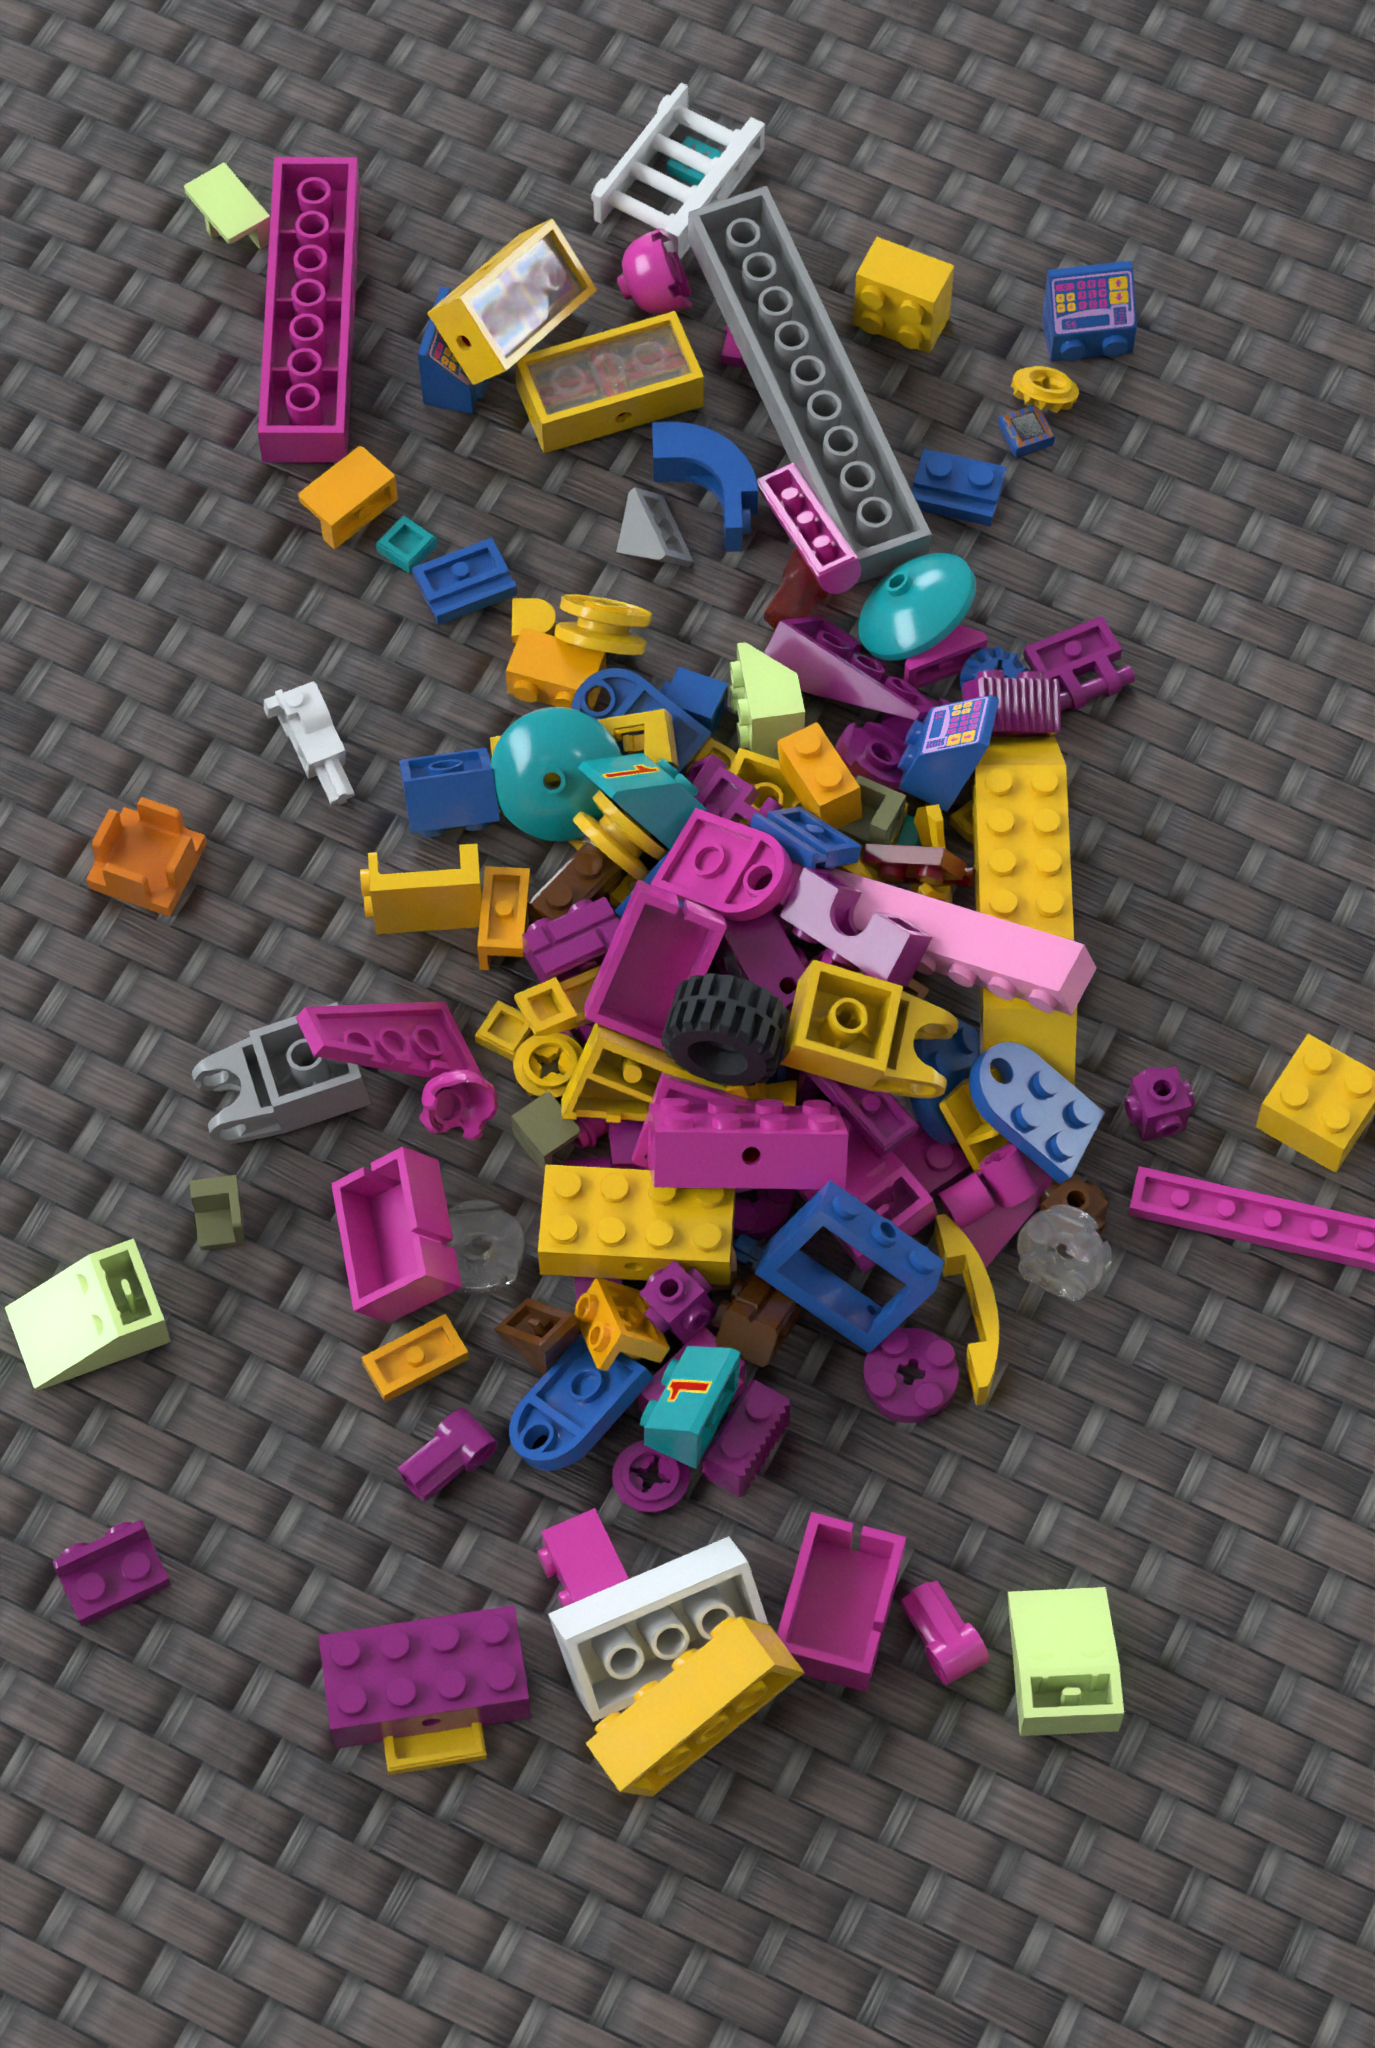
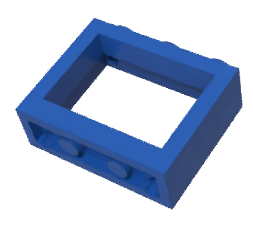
[755,1180,945,1353]

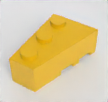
[561,1023,727,1123]

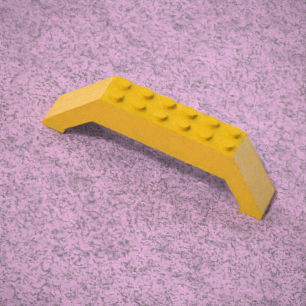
[968,737,1077,1086]

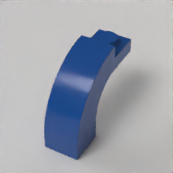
[652,422,758,552]

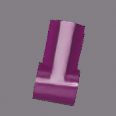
[397,1407,498,1503]

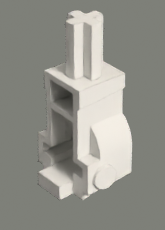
[264,681,355,805]

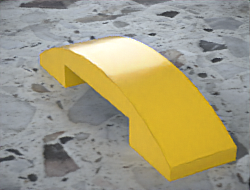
[514,965,601,1037]
[934,1214,999,1406]

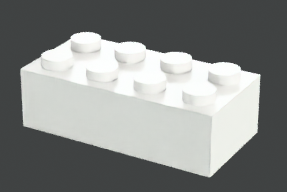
[548,1536,768,1722]

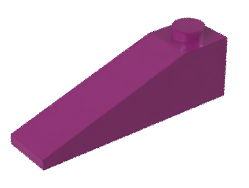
[764,615,936,720]

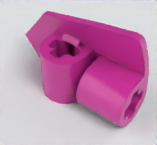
[937,1142,1052,1269]

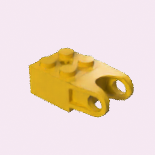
[780,960,959,1098]

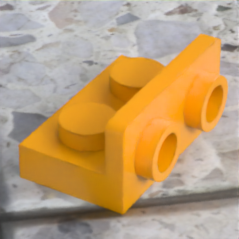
[574,1277,670,1371]

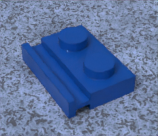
[912,448,1006,526]
[412,537,517,625]
[750,806,862,870]

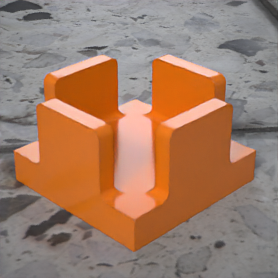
[86,797,207,917]

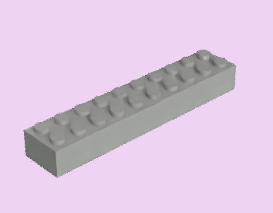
[688,186,932,584]

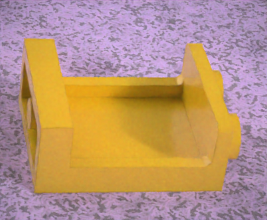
[360,844,482,935]

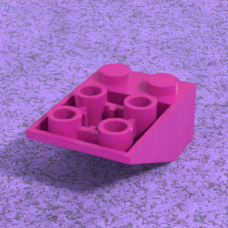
[795,1117,938,1273]

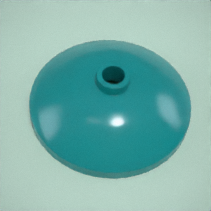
[858,553,976,661]
[490,707,622,841]

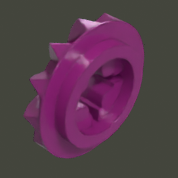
[612,1440,689,1515]

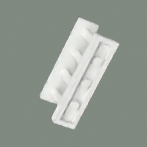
[591,83,765,260]

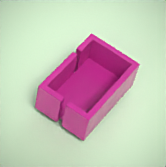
[584,880,727,1051]
[331,1146,462,1323]
[777,1512,906,1692]

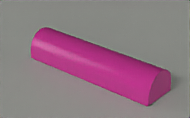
[757,463,861,594]

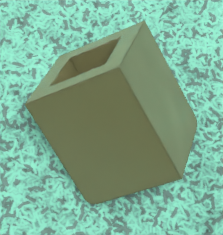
[838,775,906,845]
[511,1091,580,1174]
[189,1175,246,1250]

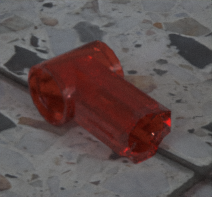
[764,548,829,631]

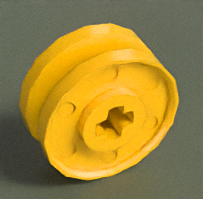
[554,594,652,655]
[573,790,669,881]

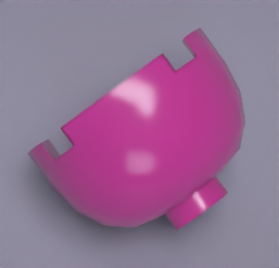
[617,228,692,315]

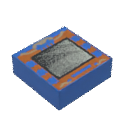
[998,405,1055,458]

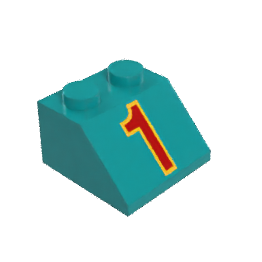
[578,753,707,849]
[640,1346,741,1469]

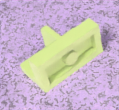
[184,163,270,249]

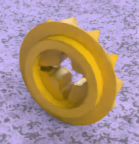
[1011,366,1079,413]
[513,1033,583,1098]

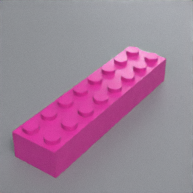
[258,157,361,462]

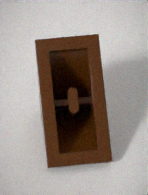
[494,1298,579,1375]

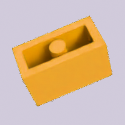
[506,628,607,710]
[777,722,863,830]

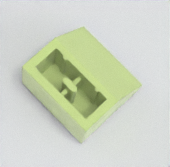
[729,642,805,761]

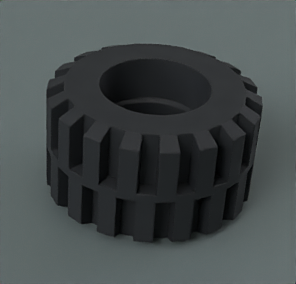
[661,973,790,1086]

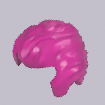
[419,1069,498,1141]

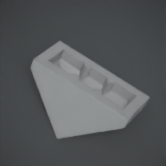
[616,487,694,567]

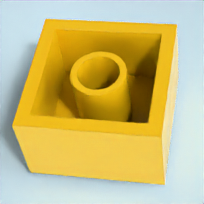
[853,237,954,354]
[1256,1034,1375,1173]

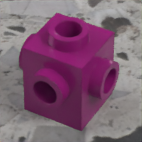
[1124,1066,1195,1142]
[639,1260,717,1345]

